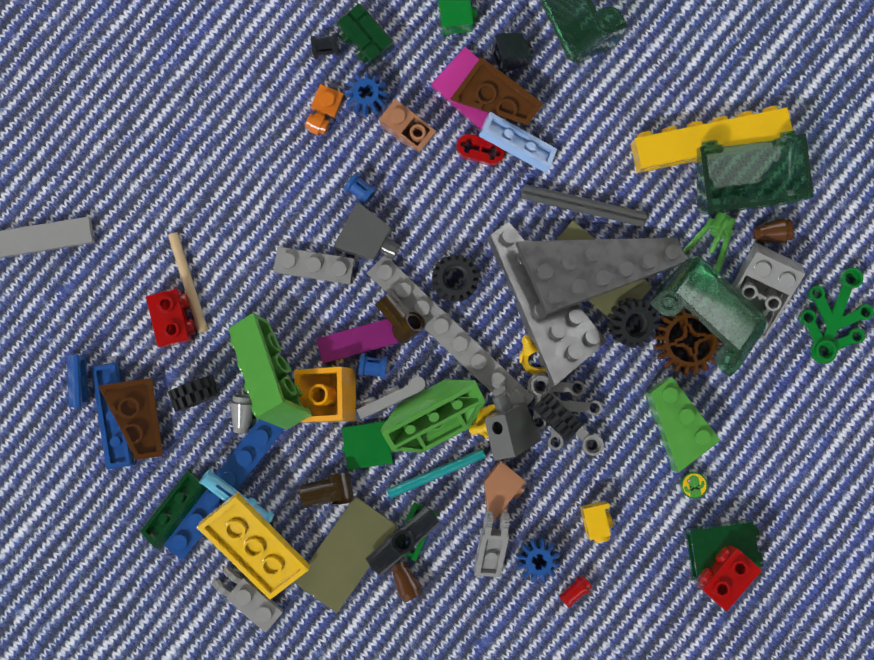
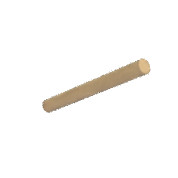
[168,232,208,333]

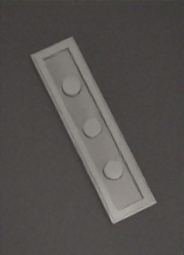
[0,217,95,258]

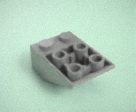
[718,242,805,339]

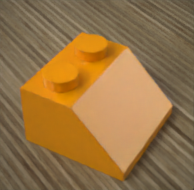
[294,367,356,423]

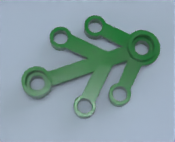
[798,268,874,364]

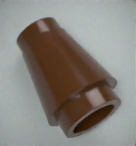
[753,218,794,243]
[391,561,423,603]

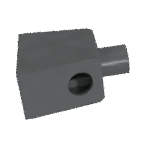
[334,202,400,262]
[485,393,542,461]

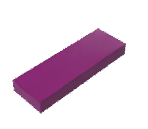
[316,319,398,364]

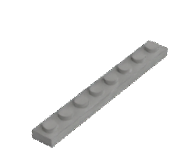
[367,255,534,406]

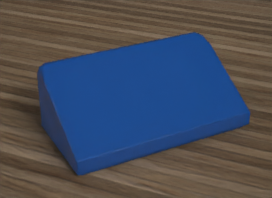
[67,354,88,408]

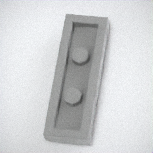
[273,247,355,285]

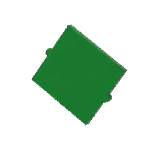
[342,421,393,470]

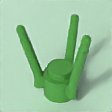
[683,212,736,280]

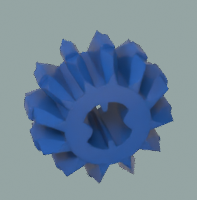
[344,72,389,117]
[516,537,561,583]

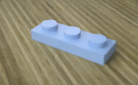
[479,112,557,173]

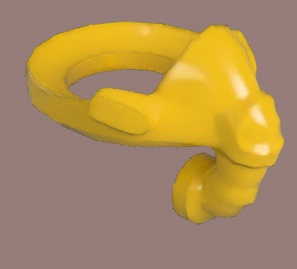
[519,334,547,375]
[469,404,496,439]

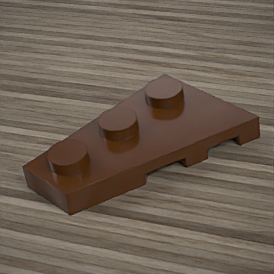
[450,57,544,126]
[98,378,163,460]

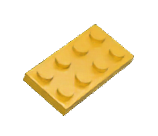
[197,492,310,600]

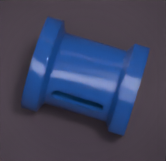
[343,172,378,206]
[358,353,388,380]

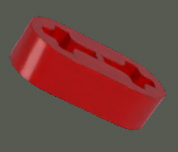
[456,134,505,166]

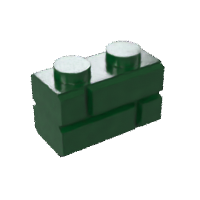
[337,3,395,68]

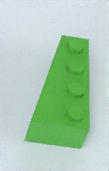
[228,313,312,430]

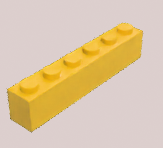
[630,106,794,173]

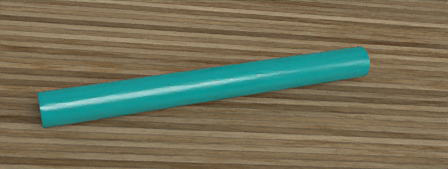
[386,448,486,499]

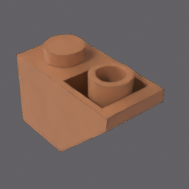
[379,99,436,152]
[483,460,526,521]

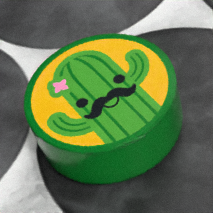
[679,472,708,499]

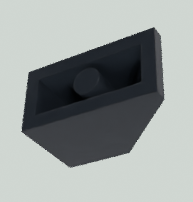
[492,33,533,74]

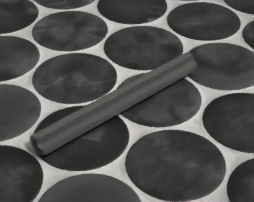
[521,184,647,227]

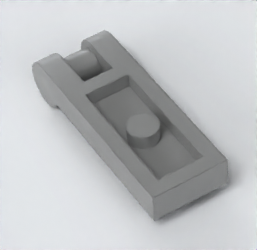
[357,376,426,419]

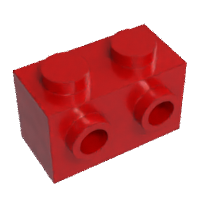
[146,289,196,348]
[696,545,762,612]

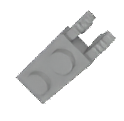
[473,512,510,577]
[211,566,284,633]

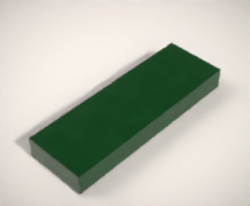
[140,469,207,549]

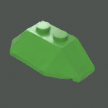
[380,380,486,452]

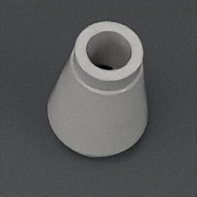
[230,394,253,434]

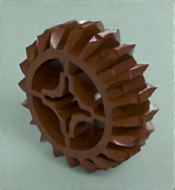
[652,305,724,375]

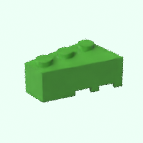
[645,377,721,473]

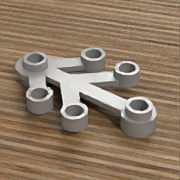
[528,373,604,456]

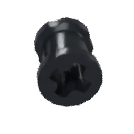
[311,33,340,59]

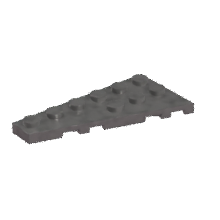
[487,222,608,388]
[515,238,688,316]

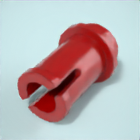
[559,575,593,608]

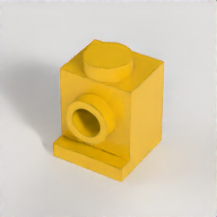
[580,501,613,543]

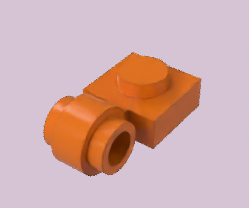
[305,84,345,136]

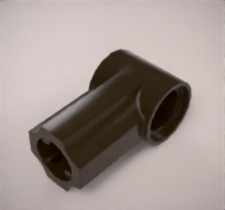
[375,290,426,343]
[299,473,354,508]

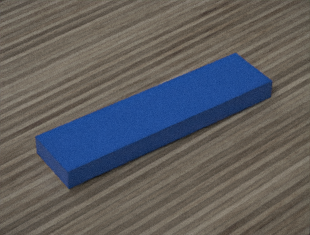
[91,362,135,470]

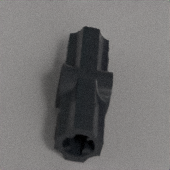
[365,506,441,576]

